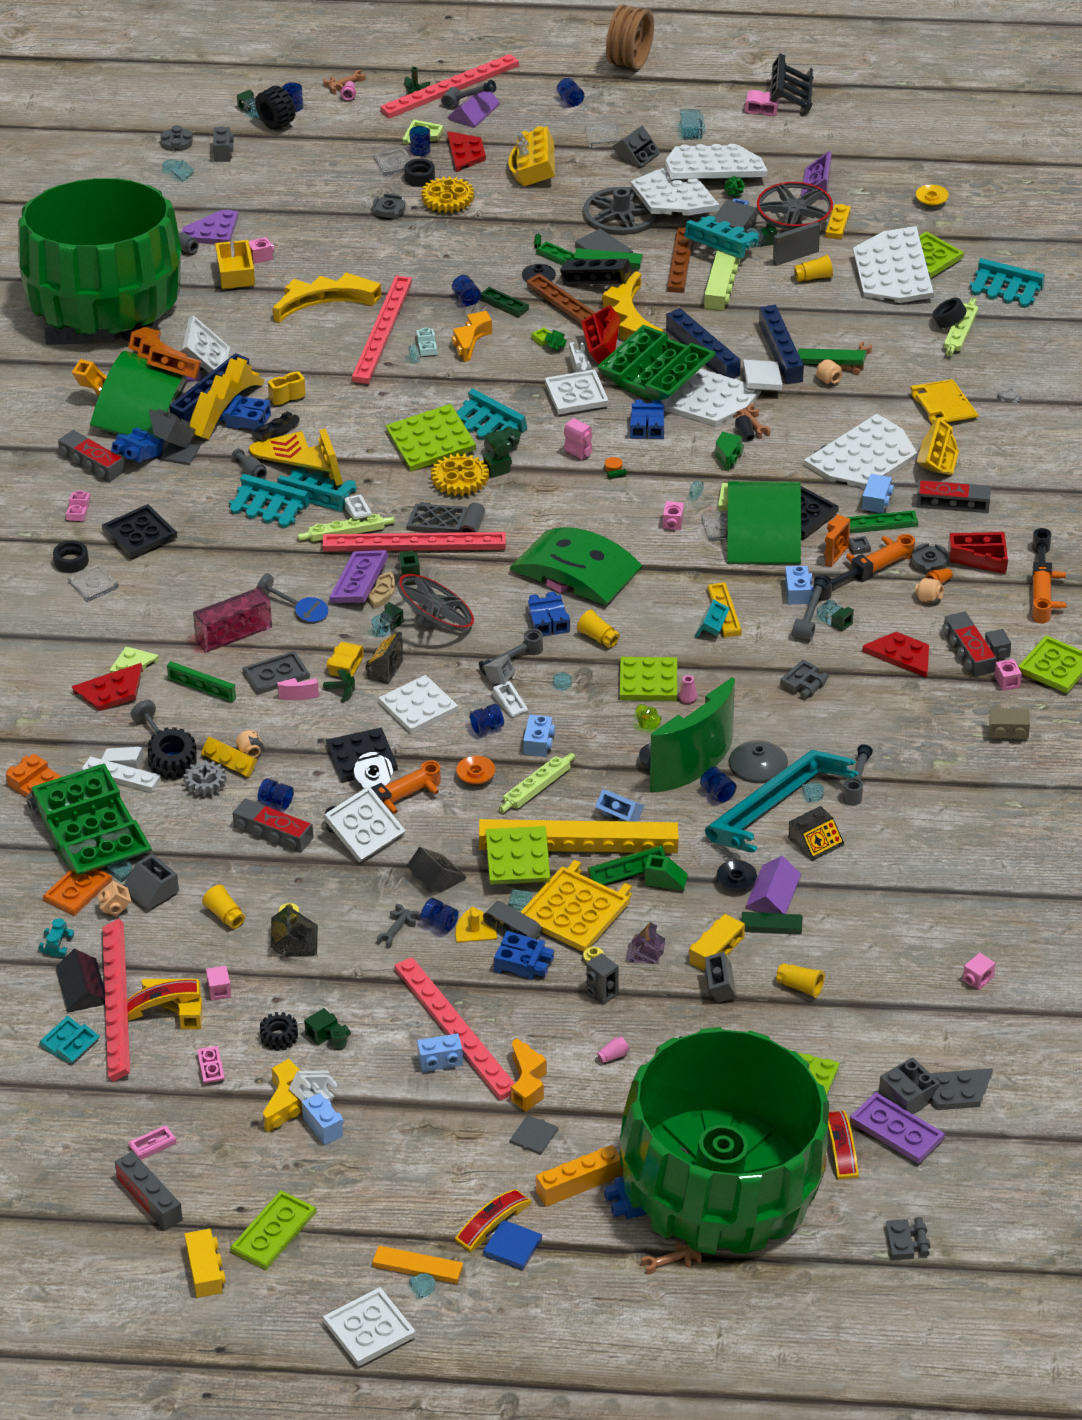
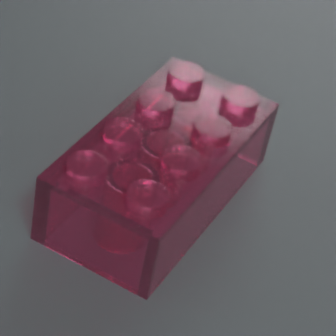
[193,587,272,653]

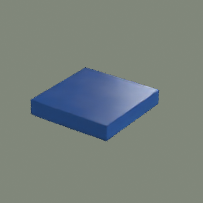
[483,1220,542,1270]

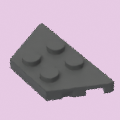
[930,1068,993,1110]

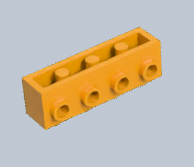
[536,1144,623,1207]

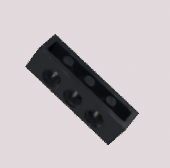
[560,259,632,285]

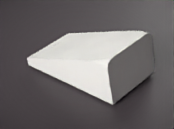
[344,495,372,519]
[492,681,528,718]
[102,747,143,769]

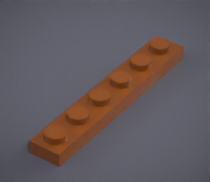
[667,227,693,293]
[527,273,595,325]

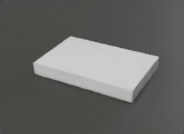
[743,360,782,391]

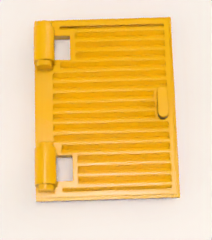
[910,379,979,425]

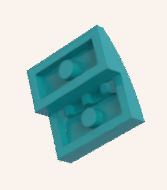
[39,1015,100,1063]

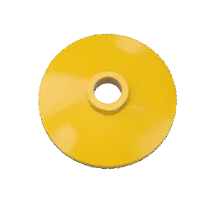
[916,185,949,205]

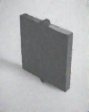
[160,442,200,466]
[510,1115,558,1155]

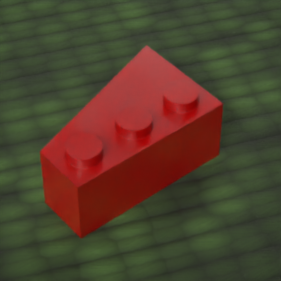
[581,305,620,364]
[948,532,1008,574]

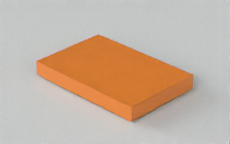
[43,869,112,916]

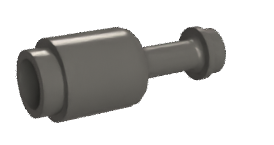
[179,232,199,254]
[232,448,267,479]

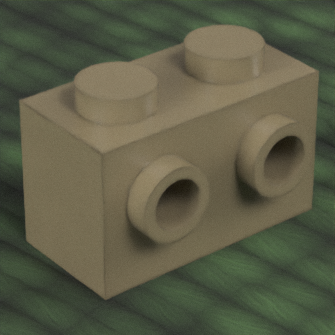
[989,708,1030,739]

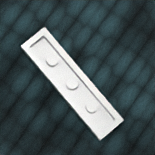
[82,756,161,793]

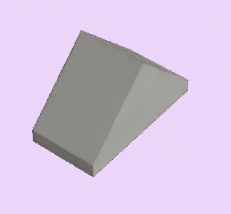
[483,654,515,684]

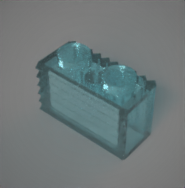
[680,109,705,140]

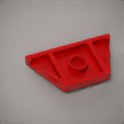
[447,132,486,172]
[862,631,929,678]
[72,663,143,711]

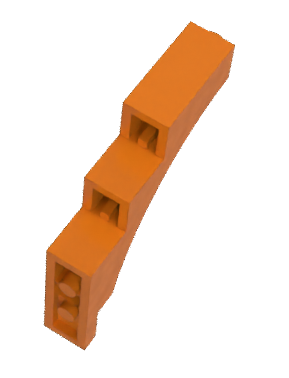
[128,327,201,378]

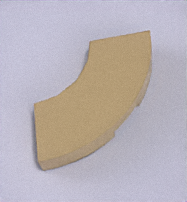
[367,571,395,609]

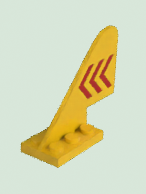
[249,428,343,486]

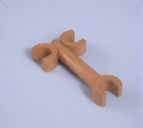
[323,70,366,95]
[839,342,872,375]
[733,404,770,439]
[641,1240,701,1274]

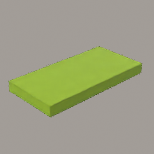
[230,1190,317,1270]

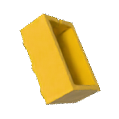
[215,240,255,289]

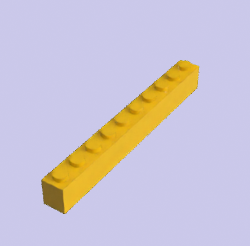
[479,819,679,853]

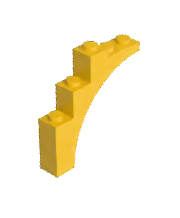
[602,271,663,341]
[272,272,381,323]
[190,357,265,440]

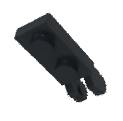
[252,411,300,441]

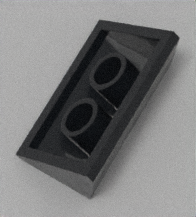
[56,948,105,1013]

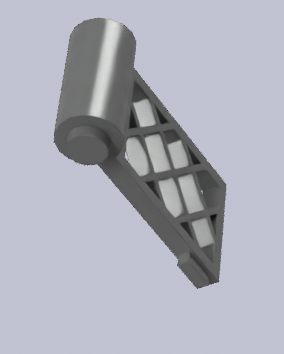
[406,502,485,533]

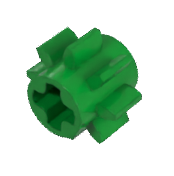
[724,176,744,198]
[545,330,567,351]

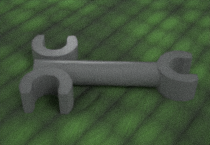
[377,904,421,949]

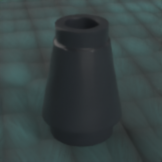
[735,415,755,441]

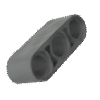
[483,901,542,939]

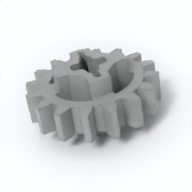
[184,760,227,796]

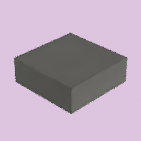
[849,536,871,555]

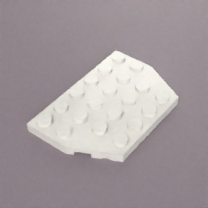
[665,144,768,179]
[631,167,719,215]
[853,226,934,303]
[652,369,761,427]
[804,414,917,489]

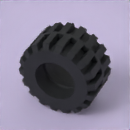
[255,85,296,130]
[148,727,197,780]

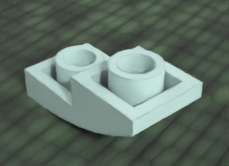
[416,328,438,356]

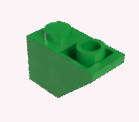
[715,431,744,471]
[645,854,688,891]

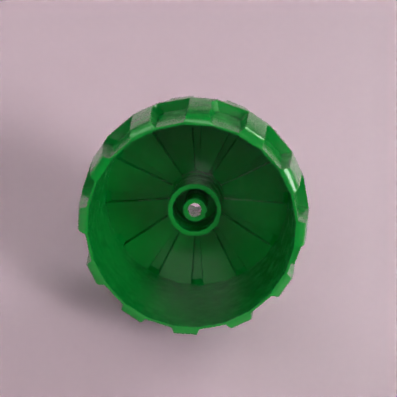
[18,178,182,335]
[619,1027,829,1255]

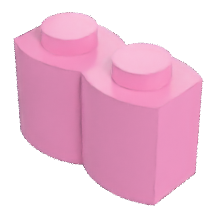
[745,90,779,116]
[564,418,592,460]

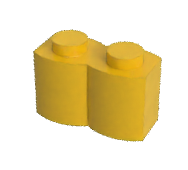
[268,371,306,405]
[327,642,364,677]

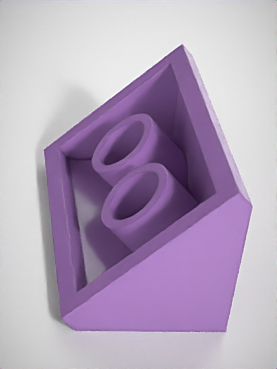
[448,92,500,128]
[801,151,831,200]
[746,855,801,914]

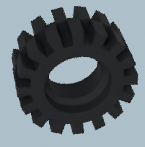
[260,1012,298,1051]

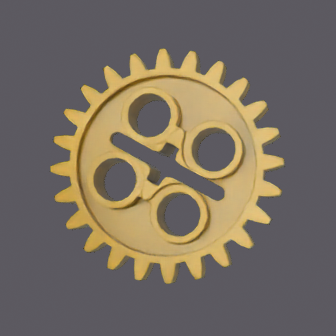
[421,176,474,213]
[431,453,489,496]

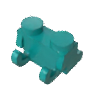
[38,918,74,957]

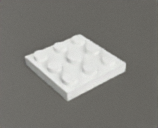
[182,315,230,374]
[545,369,609,415]
[378,675,458,734]
[323,786,406,863]
[323,1287,416,1367]

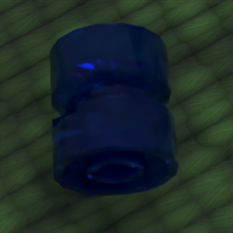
[557,78,585,107]
[282,82,304,112]
[409,126,431,156]
[452,275,481,306]
[469,703,504,735]
[700,767,737,803]
[257,778,294,810]
[420,898,459,933]

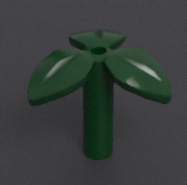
[404,67,431,94]
[323,670,355,703]

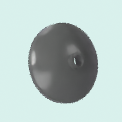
[729,740,788,783]

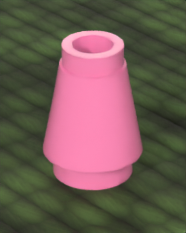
[340,81,356,100]
[678,675,697,704]
[597,1036,629,1063]

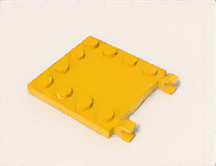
[521,860,632,952]

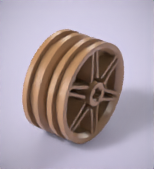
[606,4,654,69]

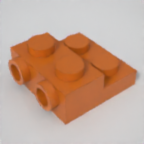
[824,514,850,567]
[6,754,62,797]

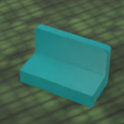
[695,599,730,637]

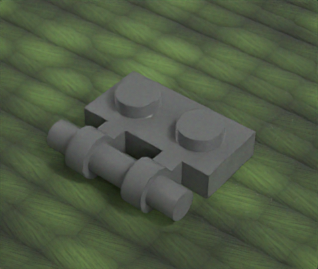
[780,660,829,699]
[886,1217,930,1260]

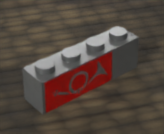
[58,430,125,482]
[916,480,991,513]
[942,611,996,677]
[233,798,313,853]
[114,1151,183,1231]

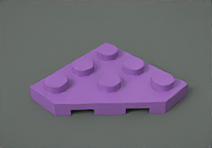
[182,210,238,244]

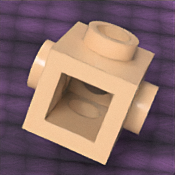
[97,881,132,917]

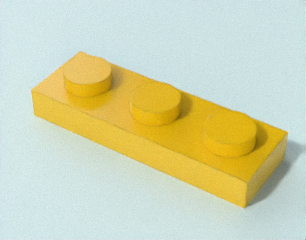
[825,204,851,240]
[201,736,258,777]

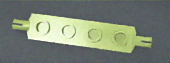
[944,297,978,356]
[298,514,395,542]
[498,752,575,814]

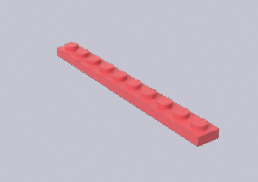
[380,54,519,118]
[352,275,412,384]
[323,532,506,552]
[102,919,130,1082]
[394,957,515,1101]

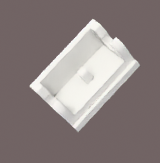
[569,342,592,373]
[289,1070,337,1101]

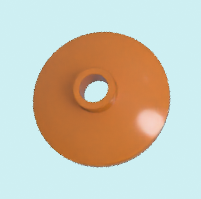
[456,756,495,784]

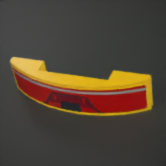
[127,979,201,1021]
[828,1110,859,1180]
[455,1189,532,1253]

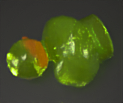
[635,704,662,730]

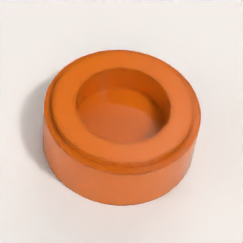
[605,457,623,472]

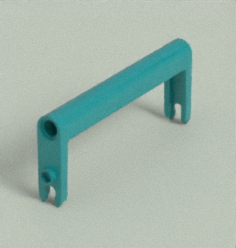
[705,750,859,853]

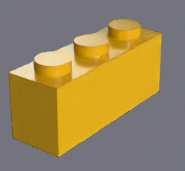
[688,914,745,971]
[184,1228,226,1298]

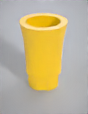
[794,255,833,282]
[577,609,620,648]
[202,885,245,929]
[776,963,825,998]

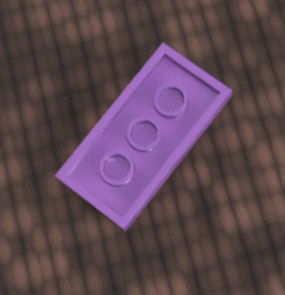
[329,550,388,604]
[850,1092,945,1164]

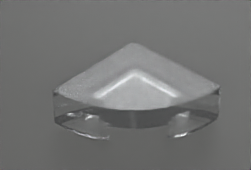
[997,388,1021,403]

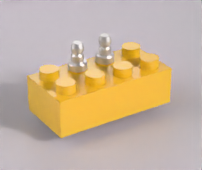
[508,126,555,186]

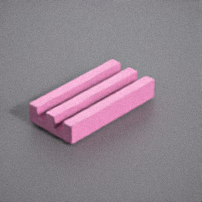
[128,1125,177,1160]

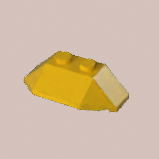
[916,417,959,475]

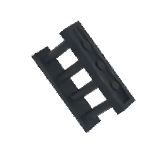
[770,53,814,116]

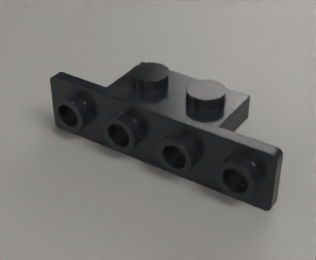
[45,326,115,345]

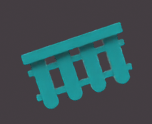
[684,216,759,259]
[969,258,1045,307]
[456,388,527,440]
[277,467,357,512]
[229,474,310,528]

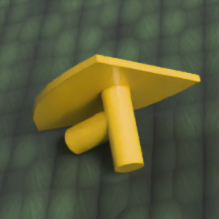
[456,906,497,943]

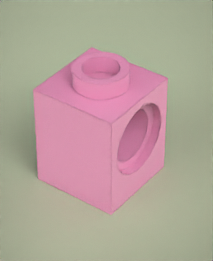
[249,237,274,264]
[663,501,684,530]
[995,659,1022,691]
[963,953,996,990]
[206,966,231,1001]

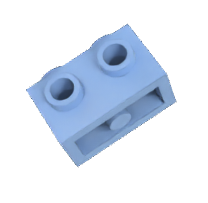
[862,474,894,513]
[785,566,814,605]
[523,714,556,757]
[595,789,645,822]
[417,1033,463,1072]
[302,1093,344,1145]

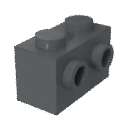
[213,126,234,162]
[704,952,737,1003]
[586,953,619,1005]

